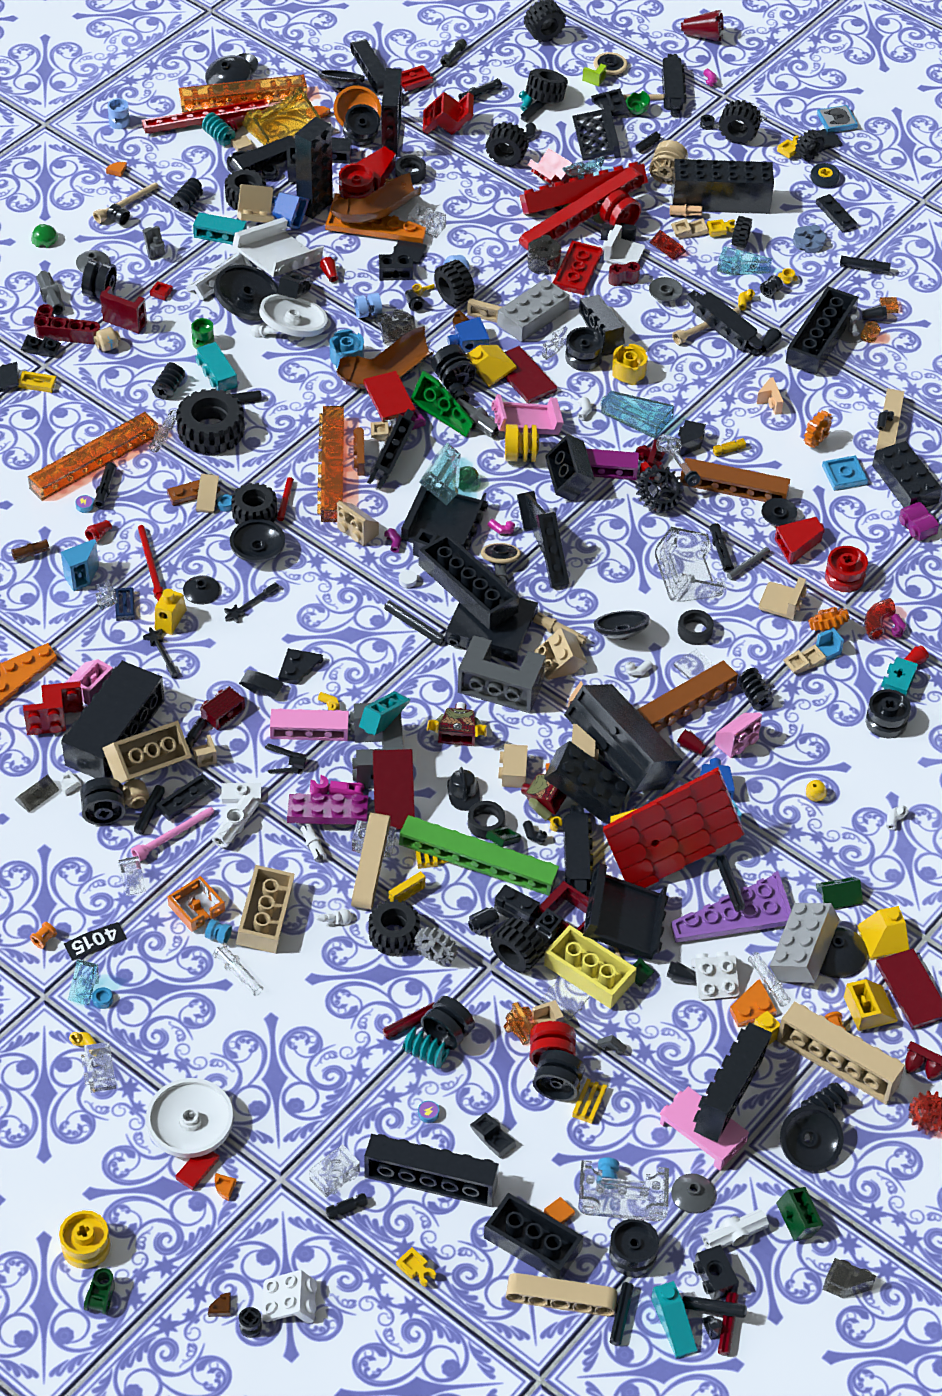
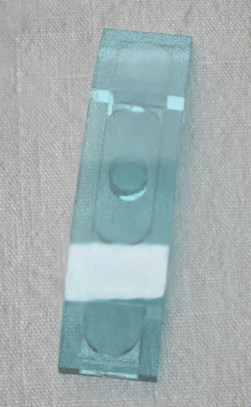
[562,157,604,178]

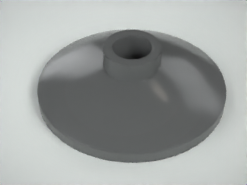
[76,250,110,272]
[649,277,683,302]
[671,1173,715,1214]

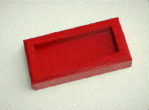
[175,1151,220,1191]

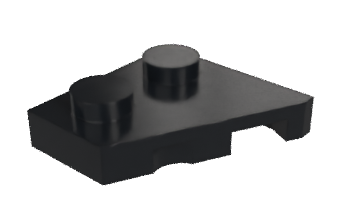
[591,88,629,117]
[278,648,323,685]

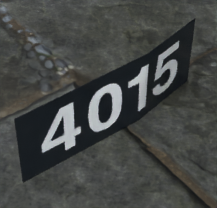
[63,922,127,960]

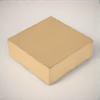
[231,135,253,151]

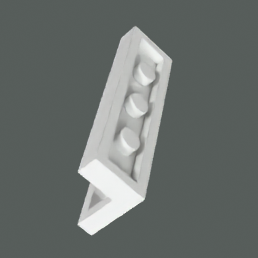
[186,253,252,300]

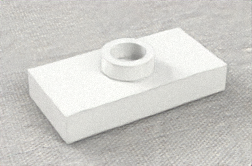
[221,782,261,803]

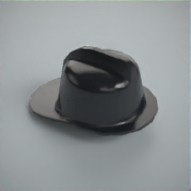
[447,767,480,811]

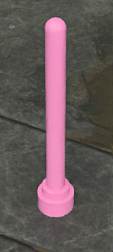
[131,807,214,862]

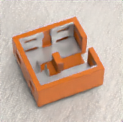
[167,876,225,932]

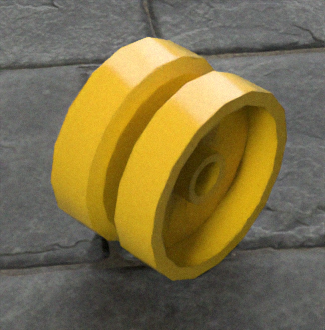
[59,1210,111,1269]

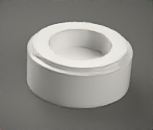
[399,570,417,588]

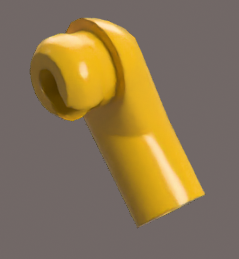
[738,289,755,311]
[318,692,340,711]

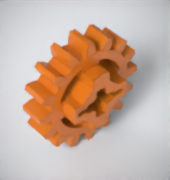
[803,410,833,448]
[808,607,850,632]

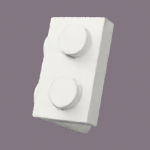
[602,224,645,264]
[691,951,739,1000]
[262,1270,317,1324]

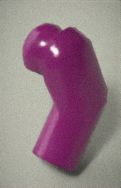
[384,528,402,553]
[891,614,907,637]

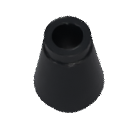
[405,289,424,312]
[862,304,887,321]
[760,328,782,353]
[666,961,696,984]

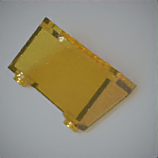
[243,87,321,145]

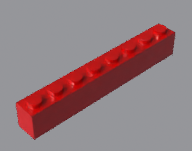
[519,161,648,214]

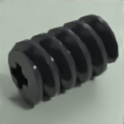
[170,178,203,212]
[152,362,186,399]
[738,667,774,710]
[801,1082,849,1114]

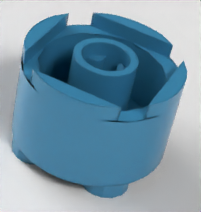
[329,329,364,369]

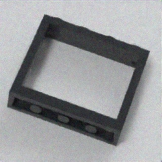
[381,68,402,157]

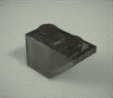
[822,1258,876,1299]

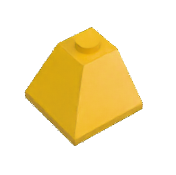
[466,345,517,387]
[857,906,909,960]

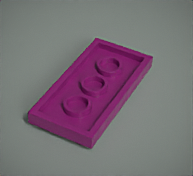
[287,793,368,825]

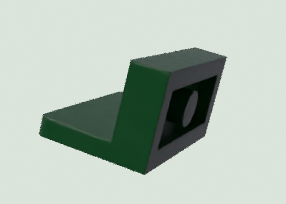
[816,876,863,909]

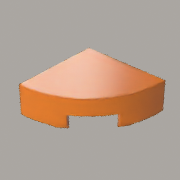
[308,106,330,119]
[106,162,127,177]
[214,1173,237,1201]

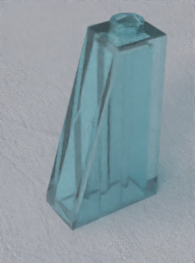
[600,391,674,439]
[419,443,461,505]

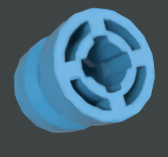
[205,919,232,945]
[596,1157,620,1188]

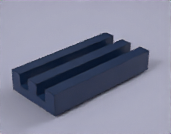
[115,587,135,621]

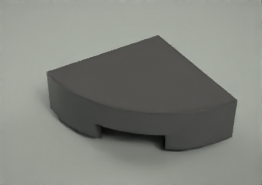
[597,1035,627,1054]

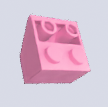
[65,659,113,705]
[715,712,762,758]

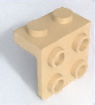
[758,577,808,620]

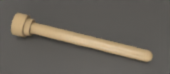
[93,182,159,224]
[672,307,741,345]

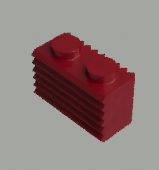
[200,686,245,730]

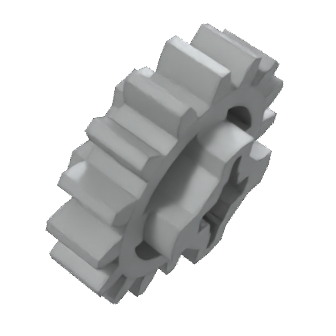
[414,927,458,965]

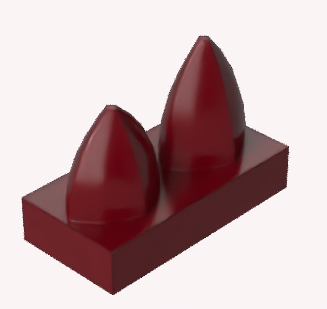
[905,1041,942,1080]

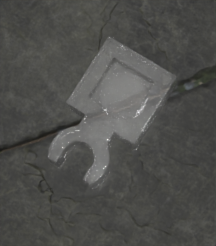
[96,579,118,610]

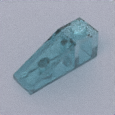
[717,246,772,275]

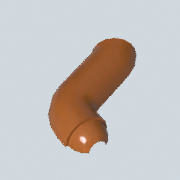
[330,173,421,223]
[336,326,434,389]

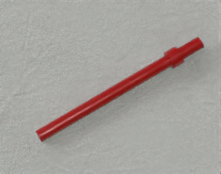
[137,525,164,601]

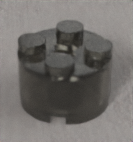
[527,235,561,275]

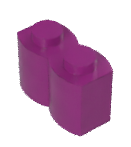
[899,502,939,541]

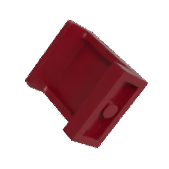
[100,286,147,334]

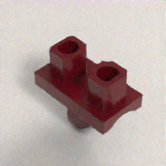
[635,439,666,467]

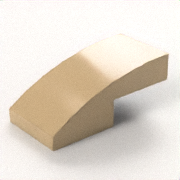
[671,218,709,238]
[371,421,408,441]
[196,474,219,513]
[783,645,826,674]

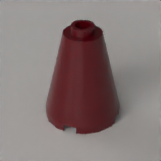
[681,10,724,41]

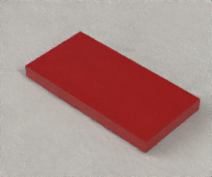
[552,240,604,295]

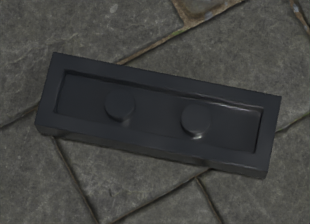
[816,194,857,233]
[156,773,215,821]

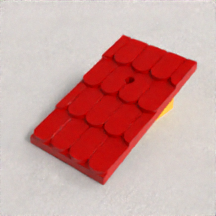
[603,767,744,888]

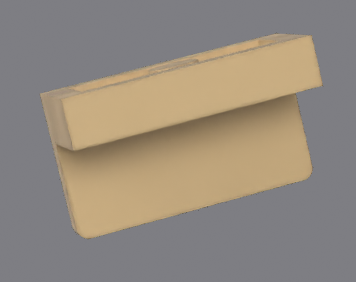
[467,298,502,323]

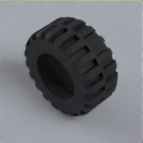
[176,389,245,455]

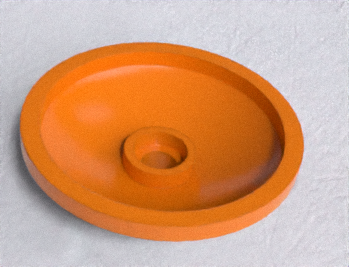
[333,86,381,127]

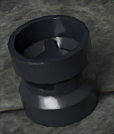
[107,203,130,226]
[760,275,783,298]
[447,383,470,403]
[239,1307,262,1338]

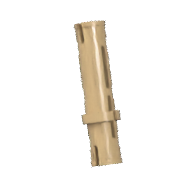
[533,612,588,647]

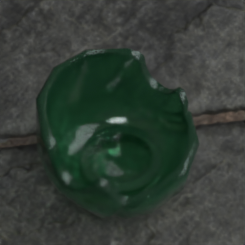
[452,466,481,492]

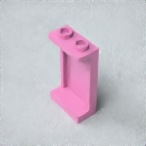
[491,394,564,435]
[660,1086,749,1171]

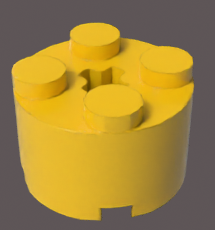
[612,344,648,385]

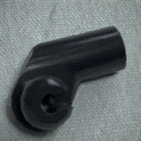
[523,820,548,844]

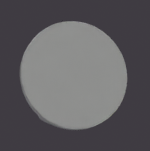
[840,314,868,343]

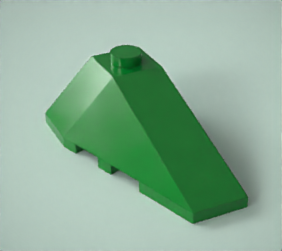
[410,371,474,437]

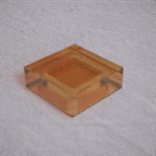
[879,297,899,313]

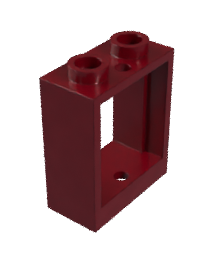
[537,881,589,933]

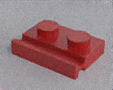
[402,65,433,92]

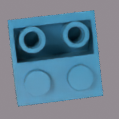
[61,539,99,591]

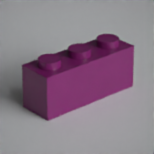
[586,448,639,480]

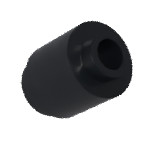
[468,907,499,934]

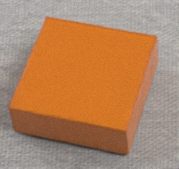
[544,1196,575,1224]

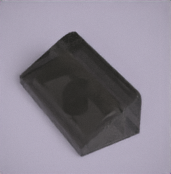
[14,774,59,813]

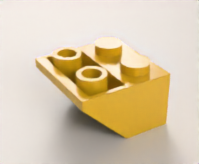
[844,979,898,1031]

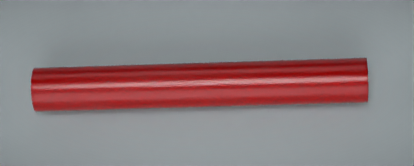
[277,477,294,521]

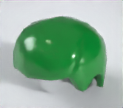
[626,91,650,115]
[31,224,58,248]

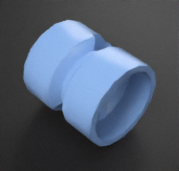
[107,98,130,129]
[354,293,382,319]

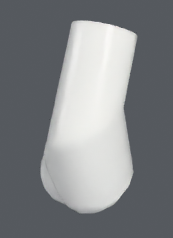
[577,397,592,420]
[625,660,653,676]
[886,805,909,830]

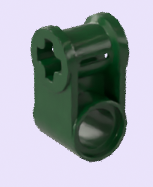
[84,1268,115,1315]

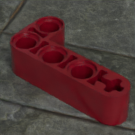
[34,304,100,344]

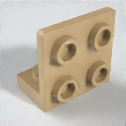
[237,184,274,223]

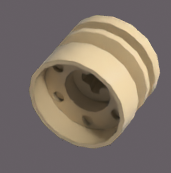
[649,140,688,184]

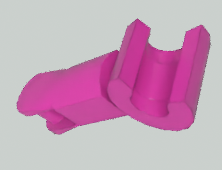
[310,775,365,795]

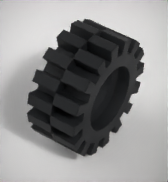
[795,129,825,161]
[731,216,753,248]

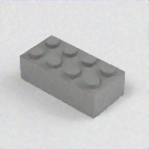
[497,278,570,342]
[770,903,840,983]

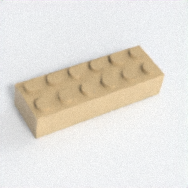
[777,1001,905,1105]

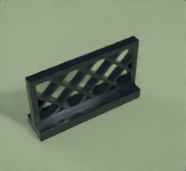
[572,104,621,160]

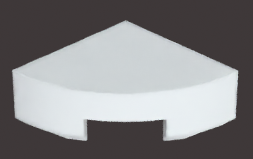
[61,770,81,796]

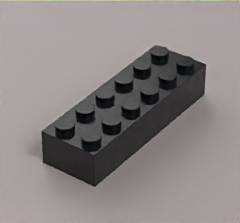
[295,117,333,219]
[785,286,859,374]
[418,533,519,629]
[693,1022,772,1142]
[364,1133,499,1207]

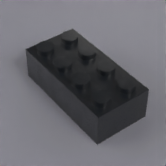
[872,441,942,508]
[544,741,630,823]
[484,1193,584,1279]

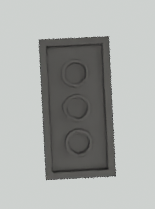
[458,636,546,714]
[350,703,403,789]

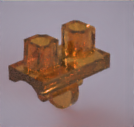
[504,1002,538,1045]

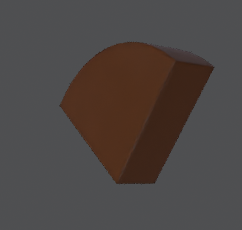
[452,310,470,329]
[208,1292,231,1317]

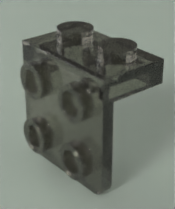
[373,309,416,344]

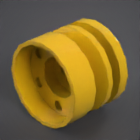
[505,424,539,462]

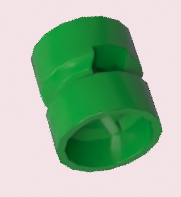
[191,318,215,350]

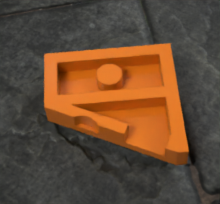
[730,979,777,1027]

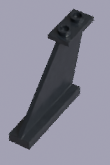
[516,490,570,588]

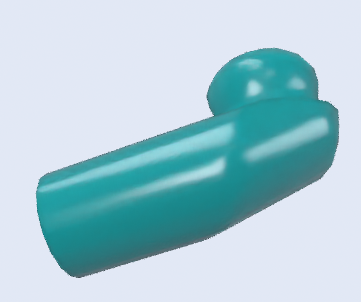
[519,90,533,111]

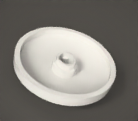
[259,294,328,337]
[146,1078,233,1158]

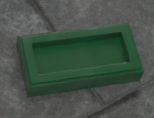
[486,826,522,847]

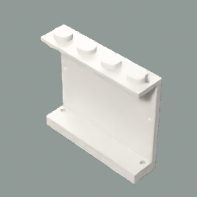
[232,217,324,277]

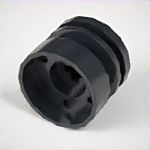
[431,344,476,390]

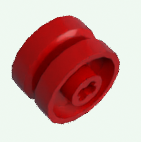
[339,163,374,199]
[599,190,642,226]
[825,546,868,593]
[529,1021,576,1068]

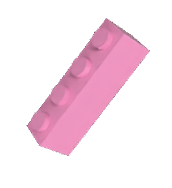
[270,708,349,741]

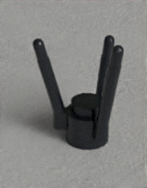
[265,743,307,773]

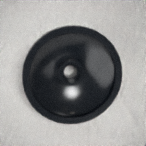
[205,55,252,93]
[318,70,365,91]
[230,519,285,563]
[594,610,650,640]
[819,925,867,978]
[780,1105,844,1171]

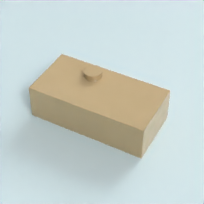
[103,720,192,783]
[236,865,295,954]

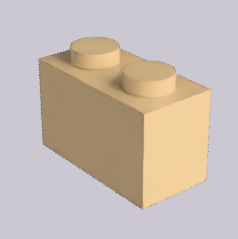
[498,744,528,788]

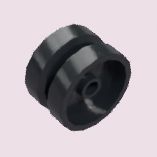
[343,104,380,147]
[81,259,117,299]
[565,327,604,371]
[865,689,911,739]
[80,777,126,826]
[421,996,475,1050]
[532,1050,585,1101]
[608,1218,659,1277]

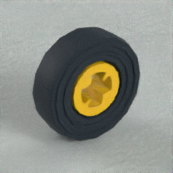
[810,163,839,188]

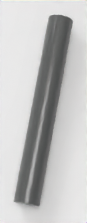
[727,547,770,580]

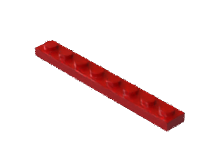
[141,98,270,134]

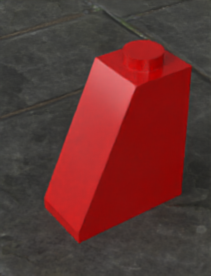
[357,146,396,190]
[775,517,825,565]

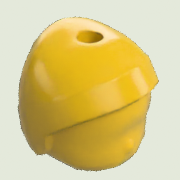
[806,780,827,802]

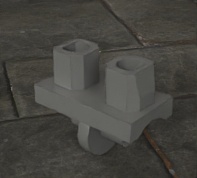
[142,226,165,260]

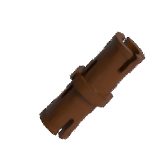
[11,539,50,561]

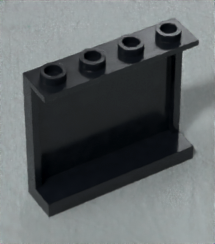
[401,478,489,550]
[445,598,538,663]
[583,863,668,960]

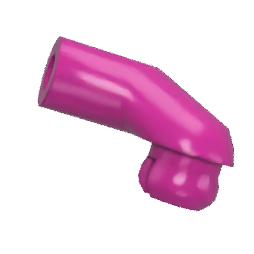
[703,68,718,87]
[488,519,515,534]

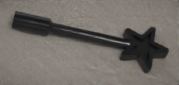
[224,582,279,623]
[143,627,179,678]

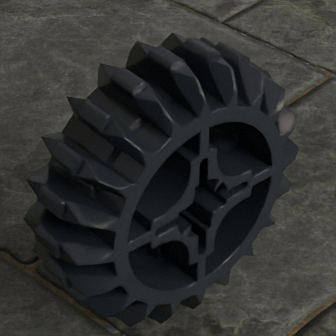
[635,464,684,513]

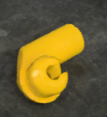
[69,1032,100,1054]

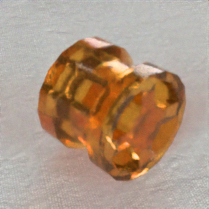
[861,321,881,343]

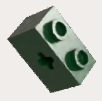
[776,1187,824,1242]

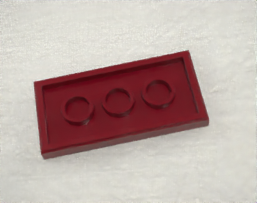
[504,346,557,404]
[372,749,415,829]
[875,948,942,1030]

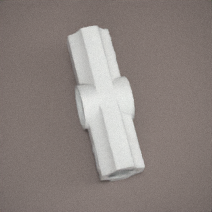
[212,794,259,848]
[702,1209,769,1249]

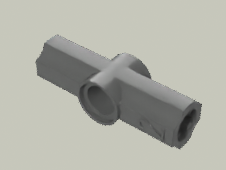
[36,271,65,315]
[456,398,500,438]

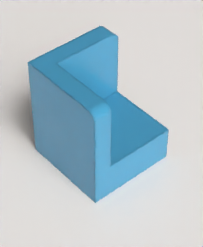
[816,628,844,661]

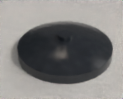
[214,265,278,320]

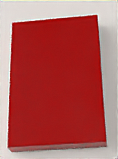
[363,371,416,422]

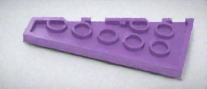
[671,871,791,943]

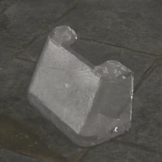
[655,526,727,602]
[578,1160,669,1222]

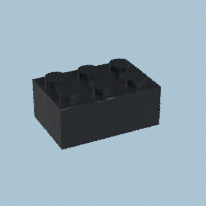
[545,434,595,502]

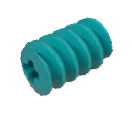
[202,112,236,146]
[402,1027,450,1069]

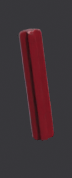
[382,1002,435,1039]
[718,1292,739,1356]

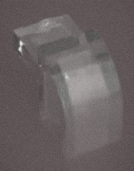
[117,856,146,896]

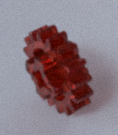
[908,1090,942,1136]

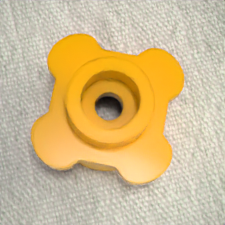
[778,268,798,284]

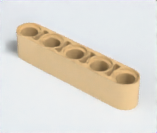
[876,388,905,450]
[351,813,391,910]
[505,1273,618,1316]

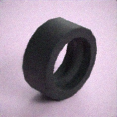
[395,155,426,184]
[677,609,714,645]
[467,801,505,839]

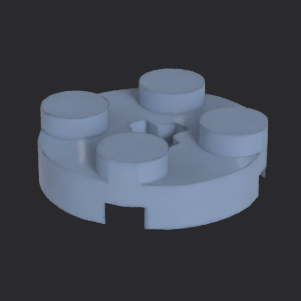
[793,225,826,253]

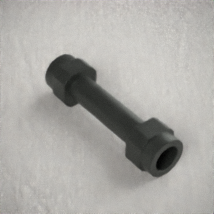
[440,39,467,67]

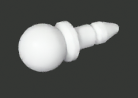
[250,324,279,338]
[315,909,352,925]

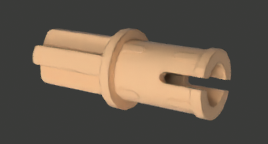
[670,204,702,217]

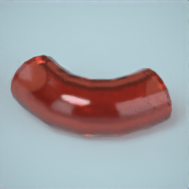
[864,598,896,640]

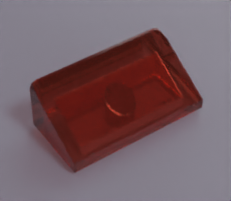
[649,230,686,260]

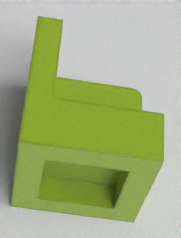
[582,64,607,87]

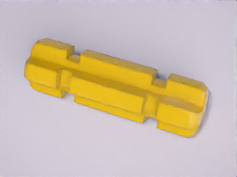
[712,438,746,456]

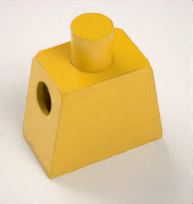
[154,589,187,635]

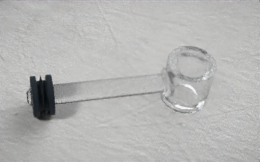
[656,434,701,486]

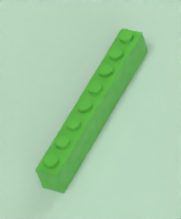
[399,815,559,896]

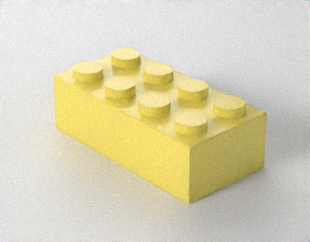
[544,925,637,1009]

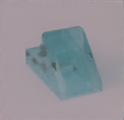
[68,959,99,1005]

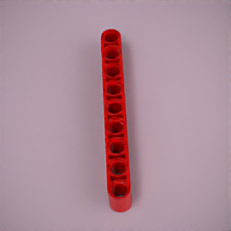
[519,167,645,253]

